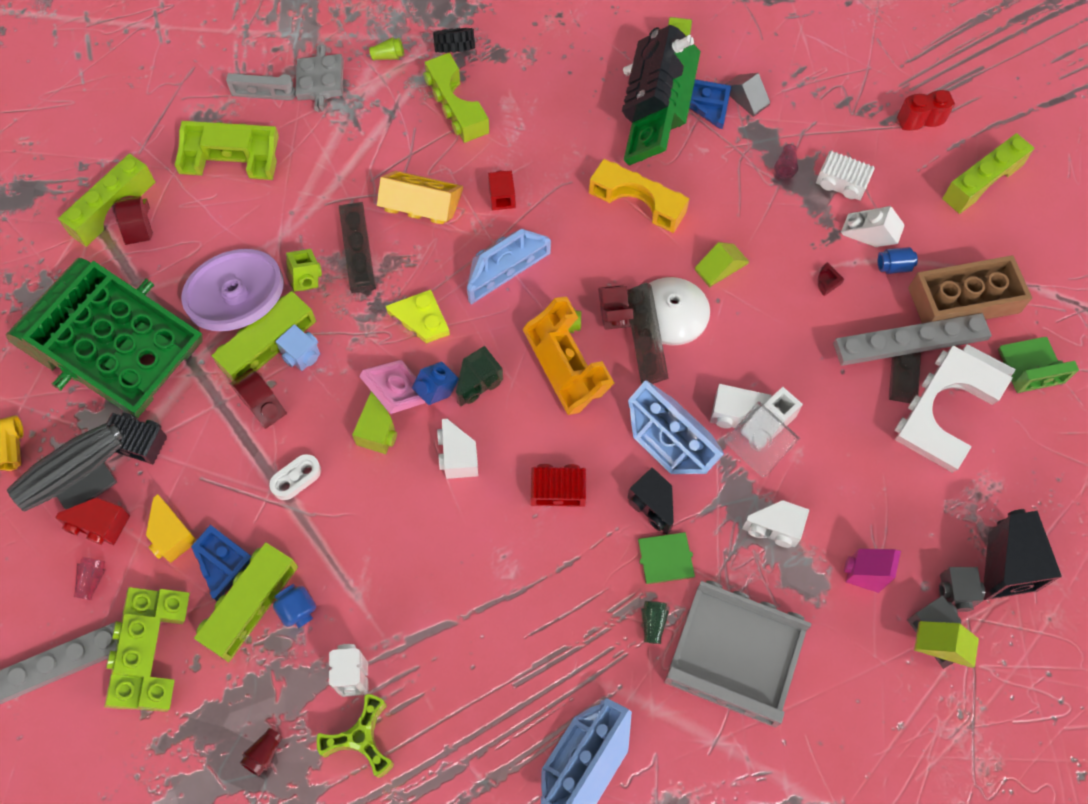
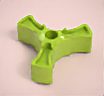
[317,694,394,778]

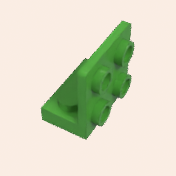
[998,337,1079,393]

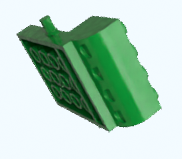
[5,258,203,419]

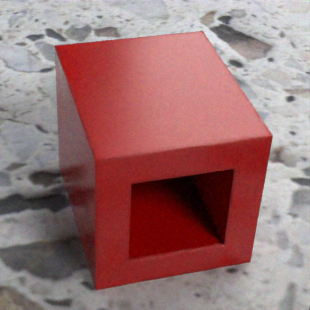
[488,170,516,211]

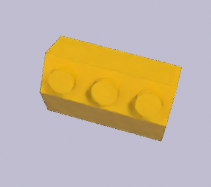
[377,171,463,224]

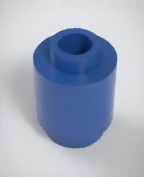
[877,247,918,274]

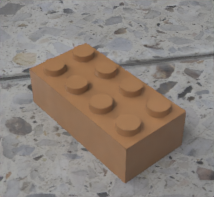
[908,255,1032,324]

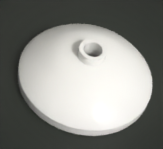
[634,277,710,345]

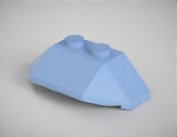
[467,229,551,304]
[628,380,725,474]
[541,698,632,804]

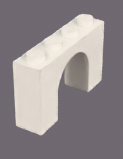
[894,346,1013,473]

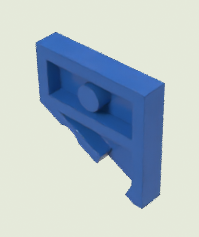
[689,79,731,129]
[191,525,251,601]

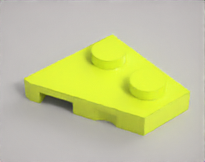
[386,290,450,344]

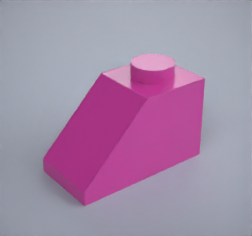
[844,549,901,593]

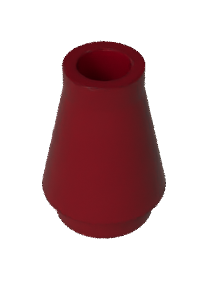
[240,728,283,777]

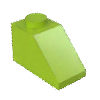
[352,391,397,454]

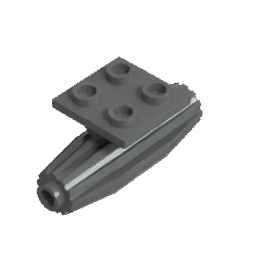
[7,423,124,511]

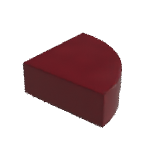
[818,262,844,296]

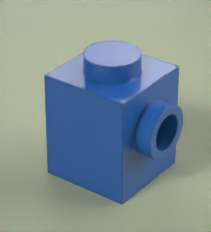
[412,362,459,405]

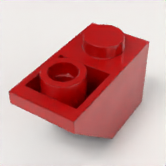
[55,498,130,545]

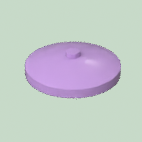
[181,249,284,331]

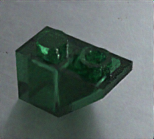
[456,346,503,407]

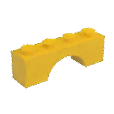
[589,159,690,233]

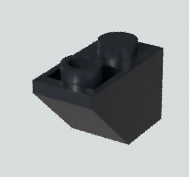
[627,467,674,535]

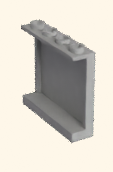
[664,581,812,728]

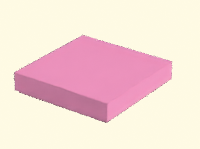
[359,360,426,414]

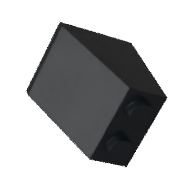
[983,509,1062,600]

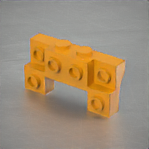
[522,297,615,415]

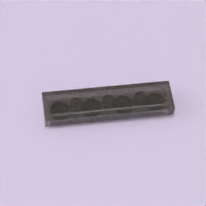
[339,202,376,293]
[627,282,669,384]

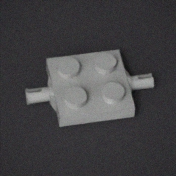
[295,45,344,112]

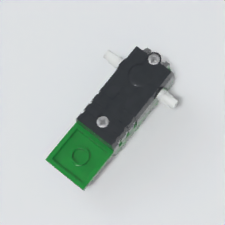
[622,25,701,166]

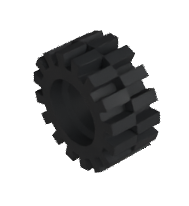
[433,28,475,53]

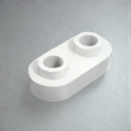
[269,454,321,500]

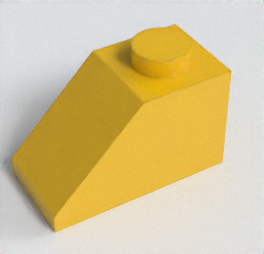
[146,494,196,563]

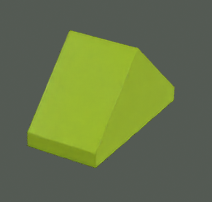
[695,242,749,287]
[914,621,979,668]

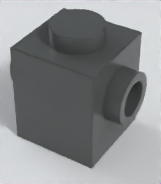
[939,567,985,612]

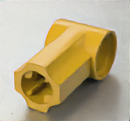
[0,415,24,471]

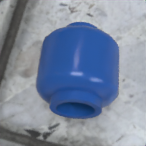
[273,584,316,629]

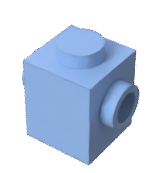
[275,324,320,371]

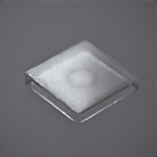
[724,402,800,478]

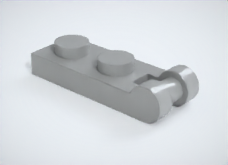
[226,73,296,100]

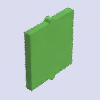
[638,532,695,584]

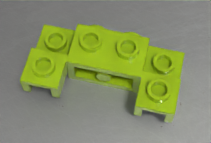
[175,121,279,180]
[104,587,190,712]

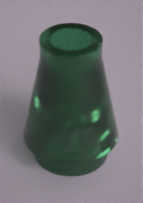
[641,601,669,644]

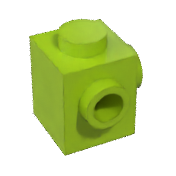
[286,249,322,292]

